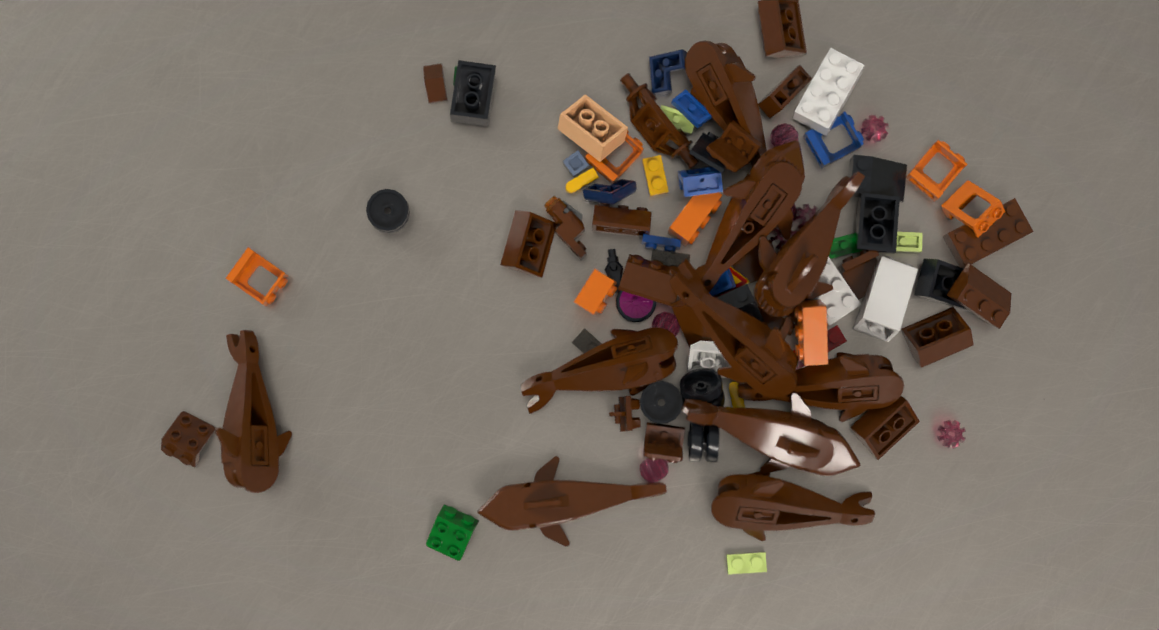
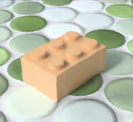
[557,94,628,162]

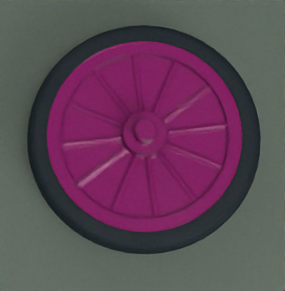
[616,290,656,322]

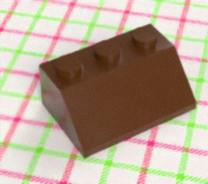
[758,0,807,58]
[592,203,652,236]
[500,210,557,278]
[618,254,680,306]
[947,263,1012,329]
[670,287,713,348]
[901,307,974,368]
[850,396,920,460]

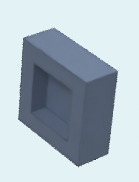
[563,150,589,177]

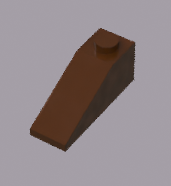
[758,65,812,119]

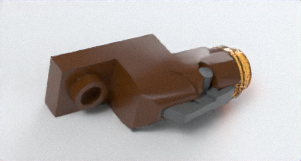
[544,196,587,260]

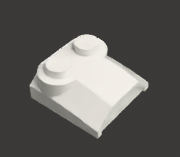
[687,341,728,378]

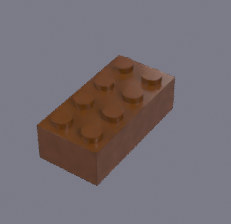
[943,198,1034,268]

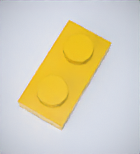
[642,155,669,197]

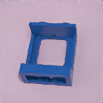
[803,111,864,169]
[678,167,723,197]

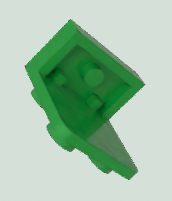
[426,504,479,561]

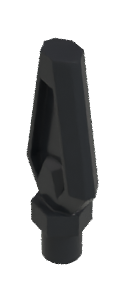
[605,249,623,293]

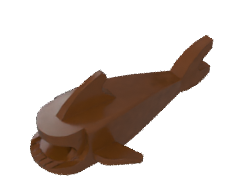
[685,40,767,167]
[754,172,865,317]
[669,259,798,398]
[521,327,678,414]
[215,330,292,493]
[738,352,904,422]
[711,471,875,541]

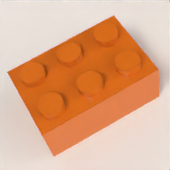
[667,192,722,247]
[574,269,617,315]
[794,299,828,366]

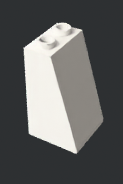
[853,256,918,342]

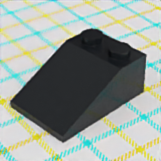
[450,60,496,126]
[689,132,727,173]
[848,155,907,202]
[856,193,900,253]
[914,258,969,311]
[716,284,765,322]

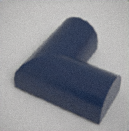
[649,49,687,95]
[583,179,637,205]

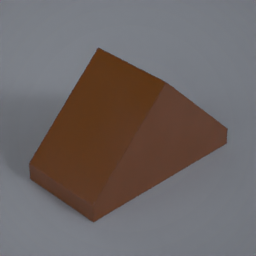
[423,63,448,103]

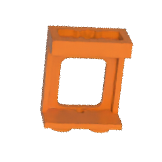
[585,130,644,184]
[906,140,968,202]
[941,180,1005,238]
[226,247,289,306]

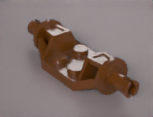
[620,73,699,169]

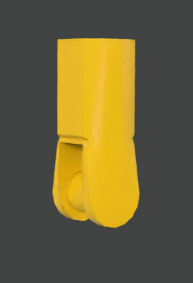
[566,168,599,193]
[729,382,746,408]

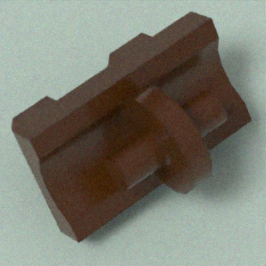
[609,396,641,432]

